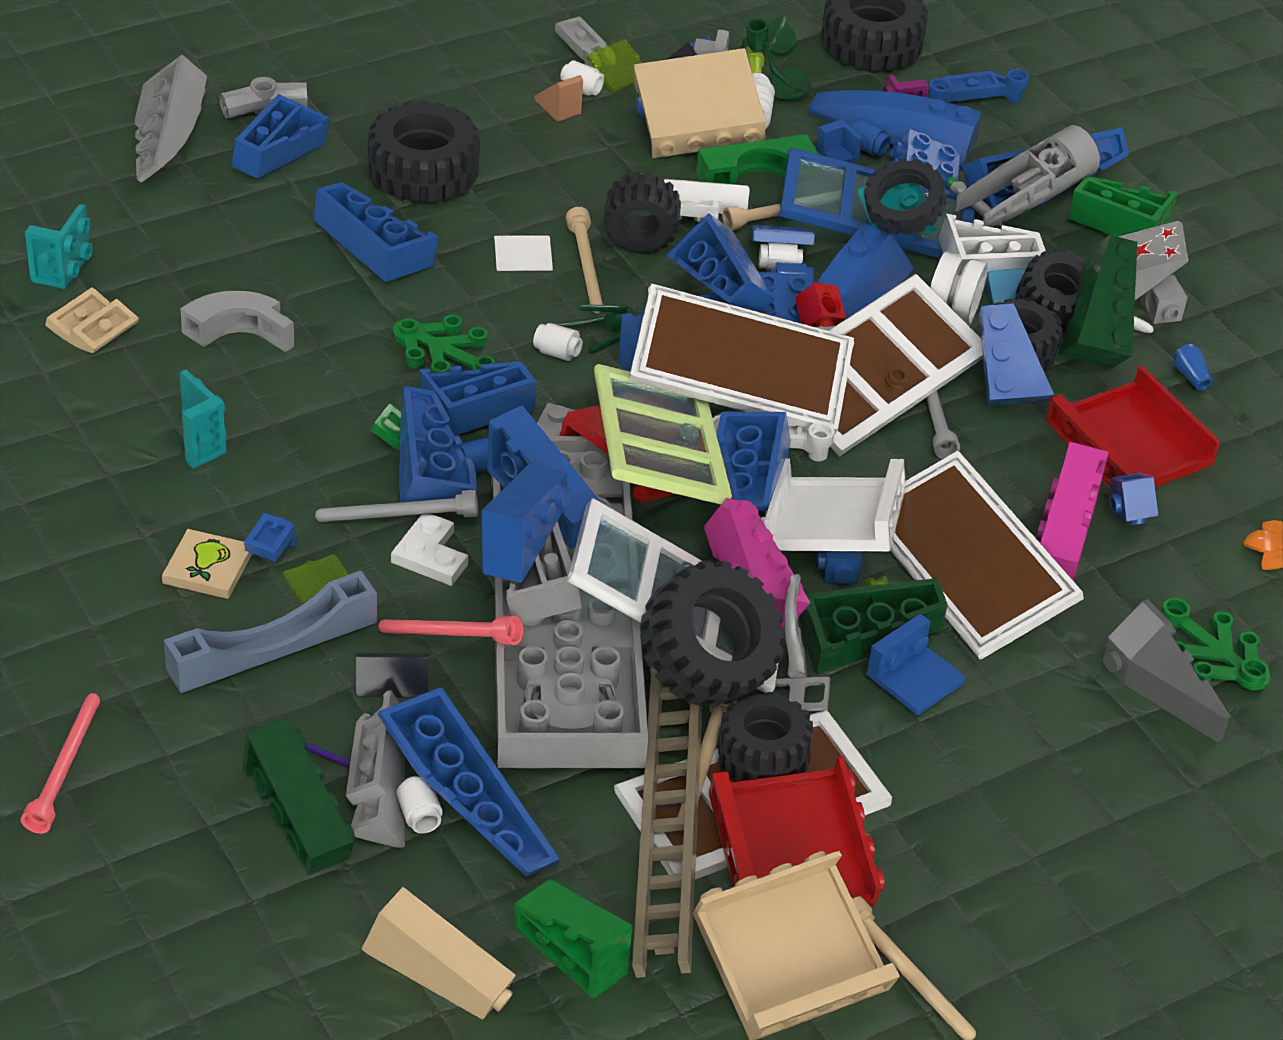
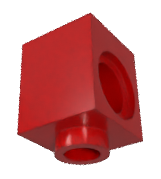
[795,282,846,327]

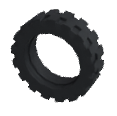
[864,158,946,235]

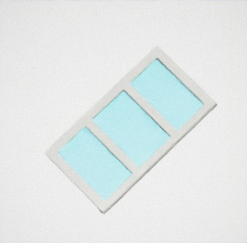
[567,498,781,694]

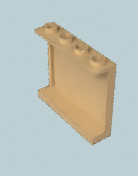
[634,48,766,158]
[692,850,900,1040]

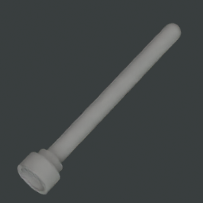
[926,390,960,459]
[315,490,478,522]

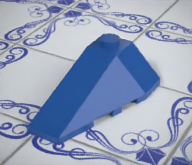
[399,386,478,502]
[717,412,791,511]

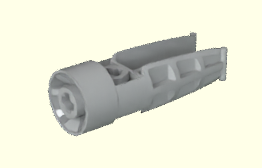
[954,125,1100,227]

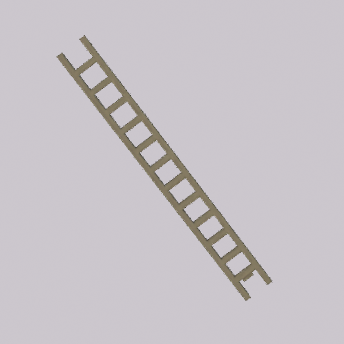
[632,607,706,978]

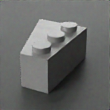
[506,522,582,624]

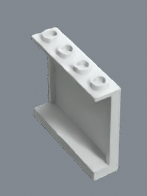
[761,459,906,551]

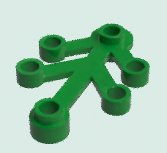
[393,314,496,373]
[1161,597,1271,690]

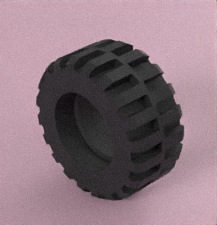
[821,0,928,72]
[368,101,480,204]
[640,560,785,707]

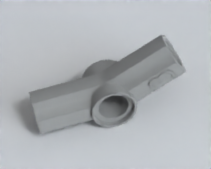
[219,77,307,119]

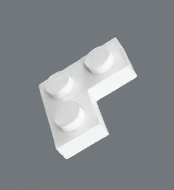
[391,514,468,586]

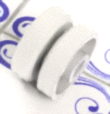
[930,251,988,327]

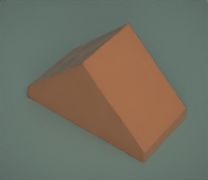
[534,75,583,121]

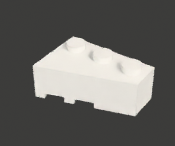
[938,214,1046,272]

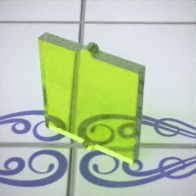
[586,39,642,93]
[283,554,349,605]

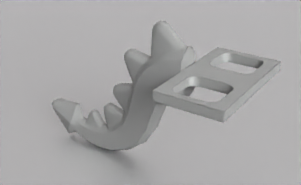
[765,574,830,711]

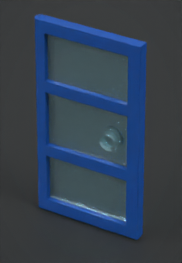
[779,147,975,258]

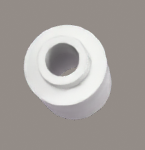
[560,60,604,96]
[759,242,803,272]
[533,323,583,361]
[396,776,442,833]

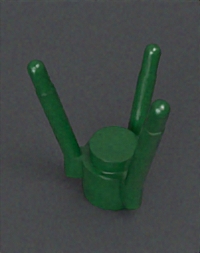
[556,304,636,353]

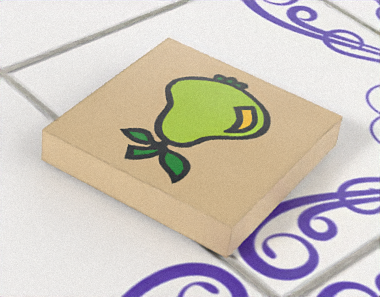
[162,529,253,599]

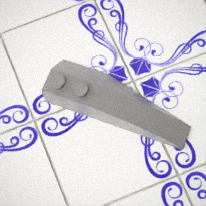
[135,55,207,183]

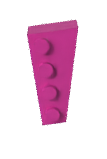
[1036,442,1109,581]
[704,498,810,629]

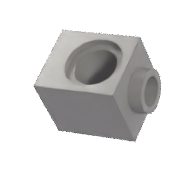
[1140,275,1188,324]

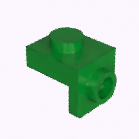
[369,403,401,452]

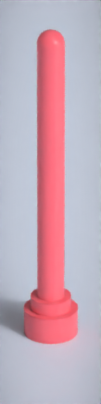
[378,616,523,645]
[21,693,100,834]

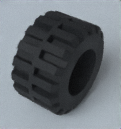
[603,172,681,254]
[1016,250,1086,333]
[994,299,1062,371]
[718,692,813,782]

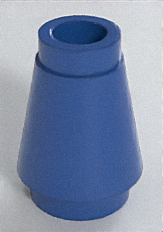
[1173,344,1213,391]

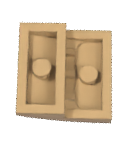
[46,287,139,353]

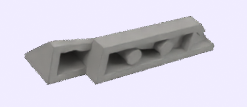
[346,690,405,848]

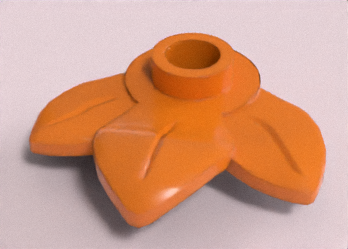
[1243,520,1283,570]

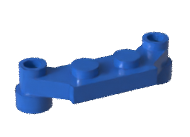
[928,69,1029,103]

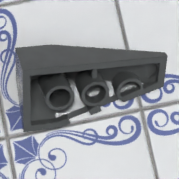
[1102,599,1230,742]

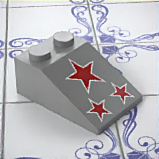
[1119,221,1189,300]

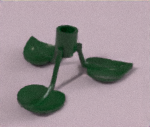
[728,15,811,100]

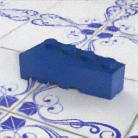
[487,405,604,549]

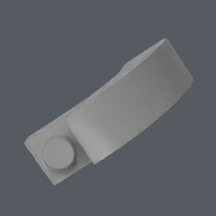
[180,291,294,352]

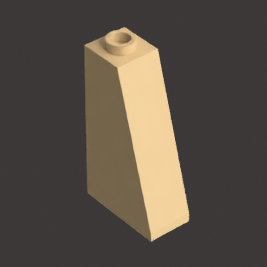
[362,887,516,1020]

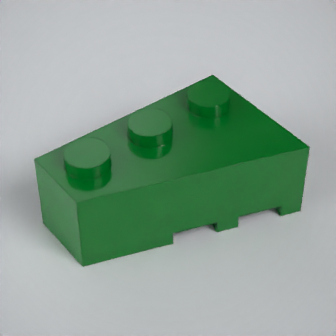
[1068,176,1178,237]
[514,879,633,999]

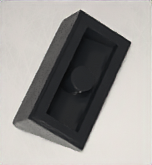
[356,653,429,698]

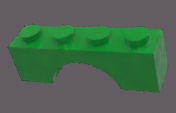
[696,134,818,184]

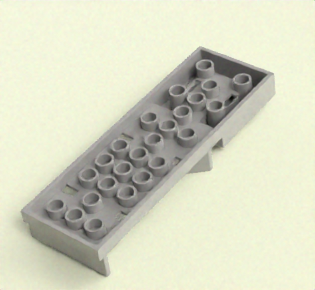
[491,436,648,768]

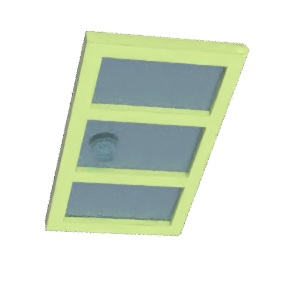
[594,364,732,504]

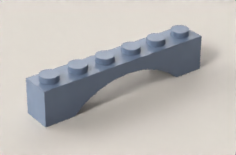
[164,571,377,693]

